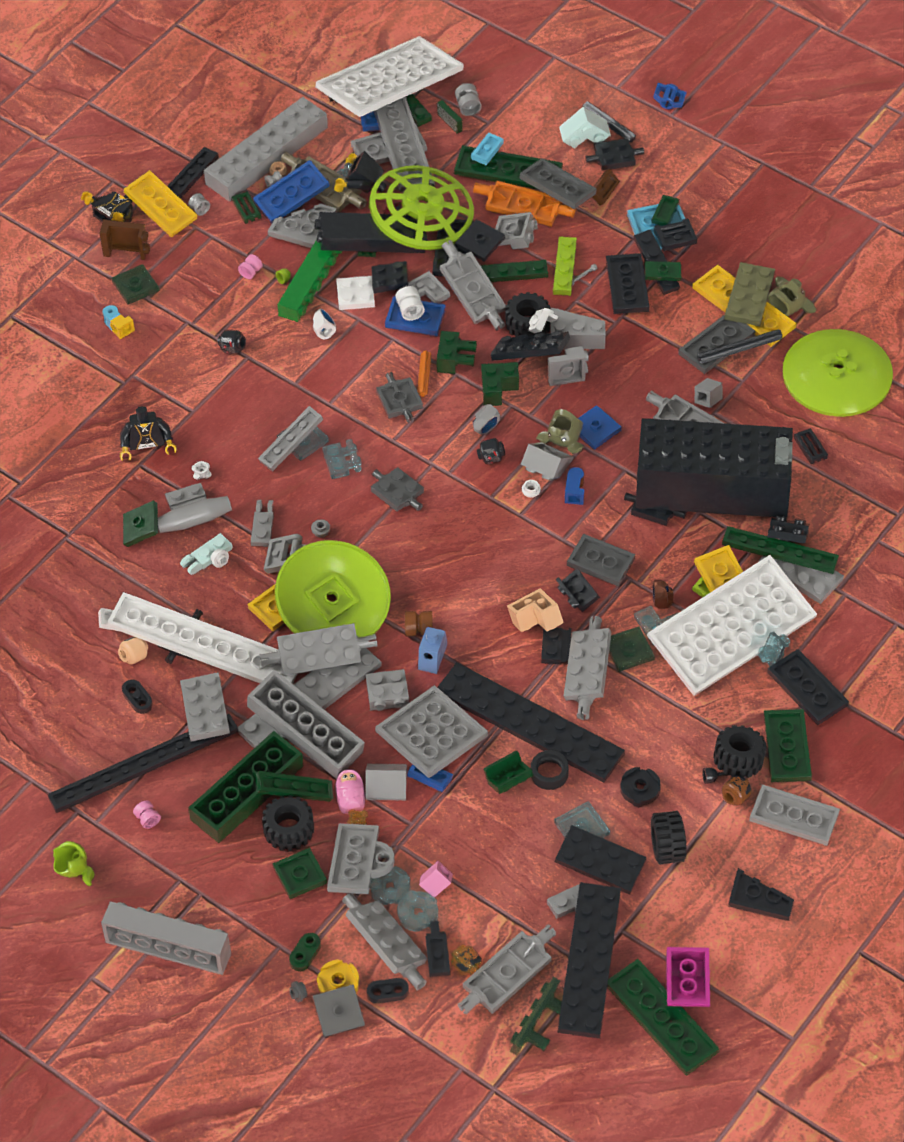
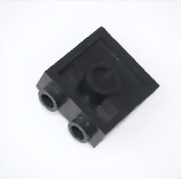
[767,515,810,543]

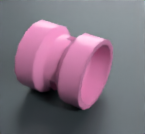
[238,254,263,279]
[133,800,161,829]

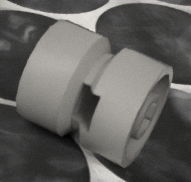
[455,83,482,116]

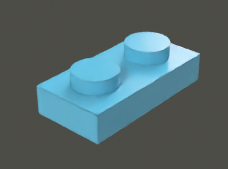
[471,132,504,165]

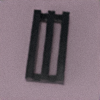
[794,428,828,465]

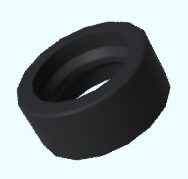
[531,750,569,790]

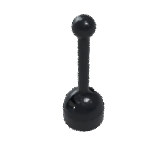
[702,767,730,784]

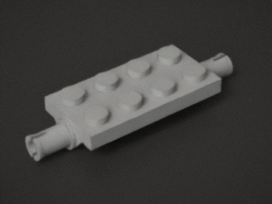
[440,240,506,331]
[646,391,723,423]
[564,616,612,720]
[259,623,377,676]
[342,893,428,990]
[458,924,556,1014]

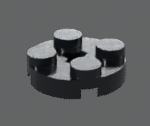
[620,767,660,807]

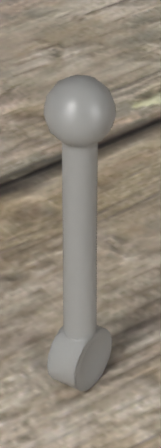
[572,264,598,286]

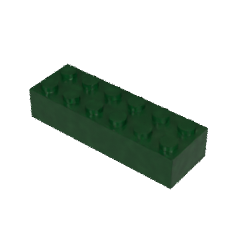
[188,731,304,843]

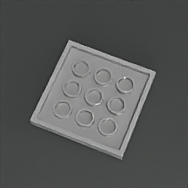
[375,685,488,778]

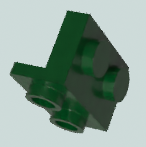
[484,751,533,794]

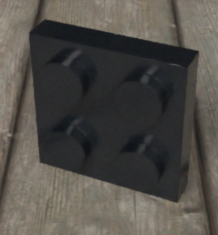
[372,261,409,293]

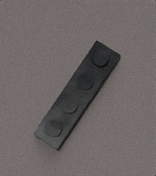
[167,147,219,199]
[633,230,680,295]

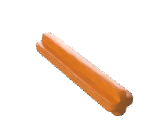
[417,350,431,397]

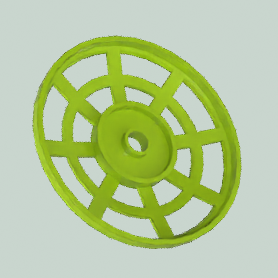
[369,165,474,250]

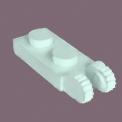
[180,533,233,575]

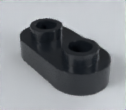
[122,680,153,714]
[367,978,409,1003]

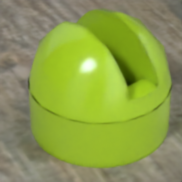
[275,268,291,284]

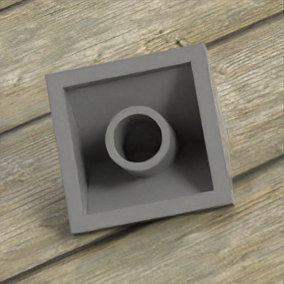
[366,764,407,801]

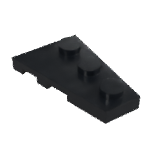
[728,868,794,921]

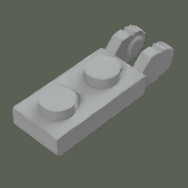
[251,500,274,547]

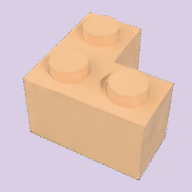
[507,588,564,632]

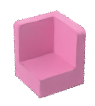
[419,861,453,898]

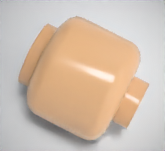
[118,636,148,664]

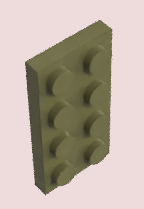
[725,262,775,326]

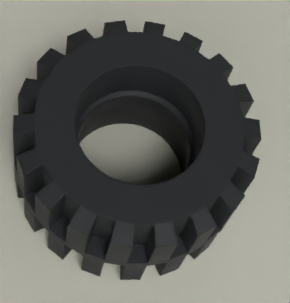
[505,292,551,337]
[713,725,767,778]
[262,795,314,851]
[651,811,687,865]

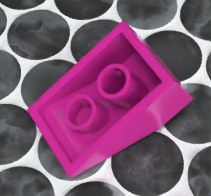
[666,947,710,1007]

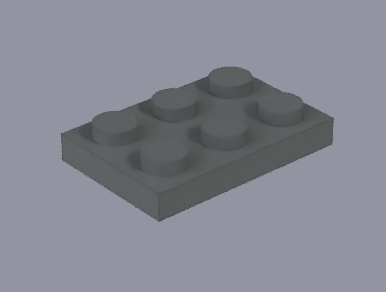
[567,534,635,587]

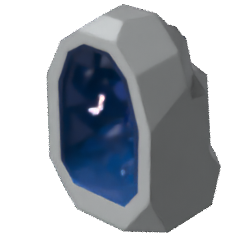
[472,404,500,435]

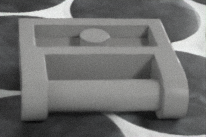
[264,534,303,574]

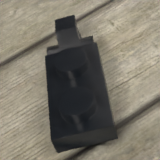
[425,921,450,977]

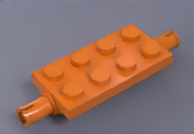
[473,181,576,227]

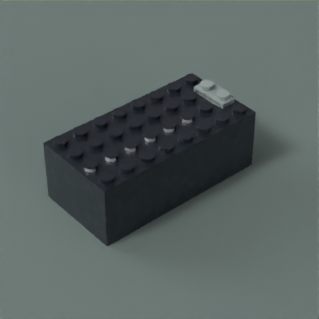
[635,418,793,517]

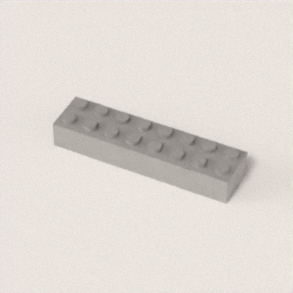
[204,97,328,202]

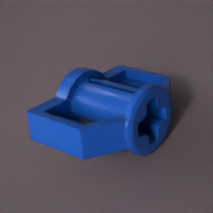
[653,83,687,109]

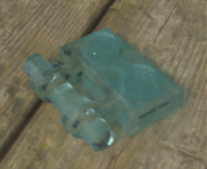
[322,439,362,479]

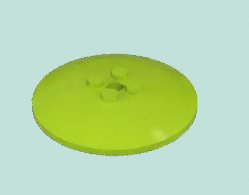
[783,329,893,417]
[275,540,391,637]

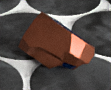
[653,580,674,609]

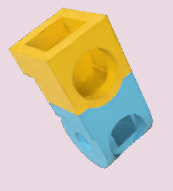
[103,305,135,339]

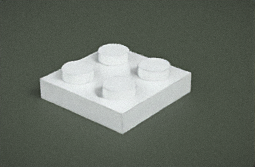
[336,276,375,310]

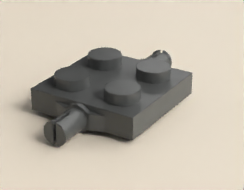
[376,372,423,423]
[371,467,424,512]

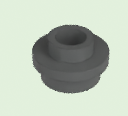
[289,981,307,1002]

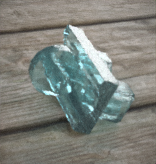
[758,632,790,667]

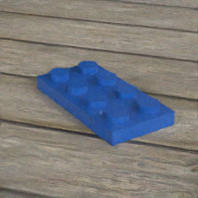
[253,160,330,223]

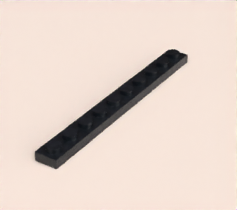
[47,714,238,814]

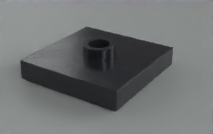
[456,219,505,262]

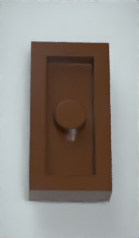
[593,169,620,206]

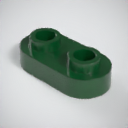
[289,933,321,972]

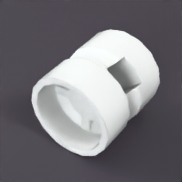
[396,286,425,321]

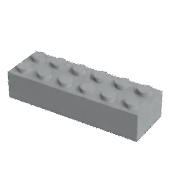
[247,670,365,779]
[101,901,231,975]

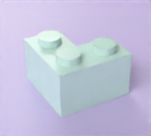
[559,107,611,148]

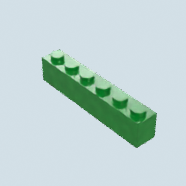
[277,240,343,322]

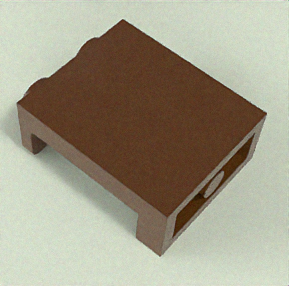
[99,220,150,260]

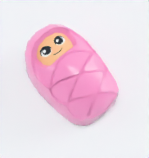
[336,769,365,814]

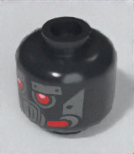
[218,330,246,354]
[477,438,505,464]

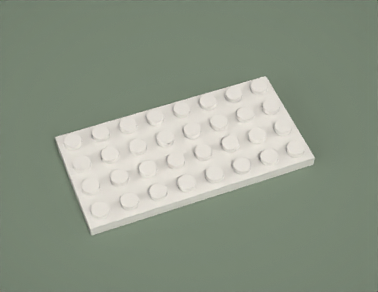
[316,36,464,117]
[647,555,817,696]

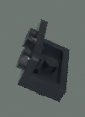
[556,569,600,612]

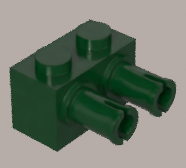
[437,331,477,374]

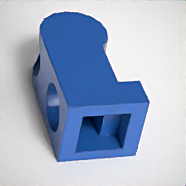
[565,467,584,505]

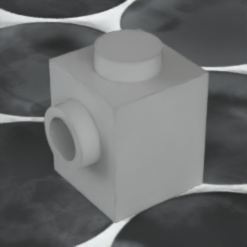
[695,378,723,408]

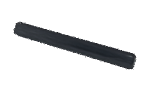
[697,329,783,364]

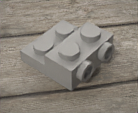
[495,212,538,249]
[548,346,589,386]
[366,669,409,711]

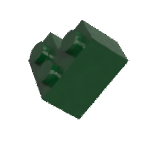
[481,362,519,406]

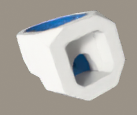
[313,309,336,340]

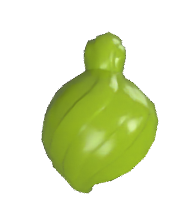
[53,841,95,886]

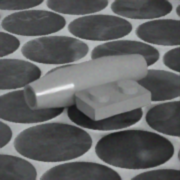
[158,483,232,533]

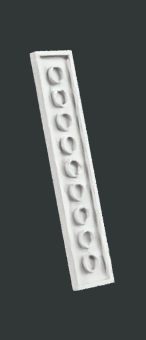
[107,592,297,684]

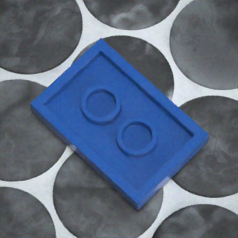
[385,296,446,336]

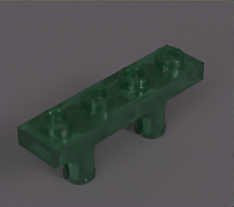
[510,977,562,1055]

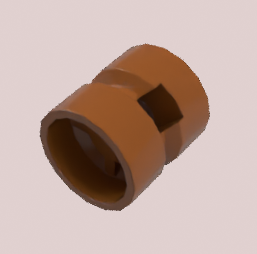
[405,611,433,637]

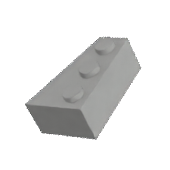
[551,308,605,349]

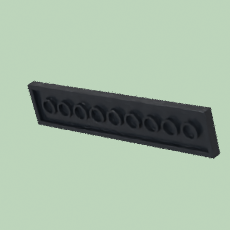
[437,662,625,783]

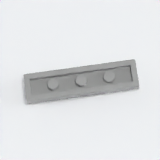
[258,406,323,472]

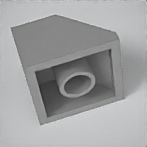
[521,442,574,481]

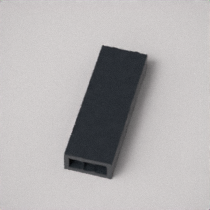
[315,212,428,253]

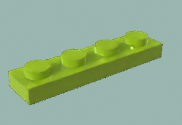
[553,237,577,296]

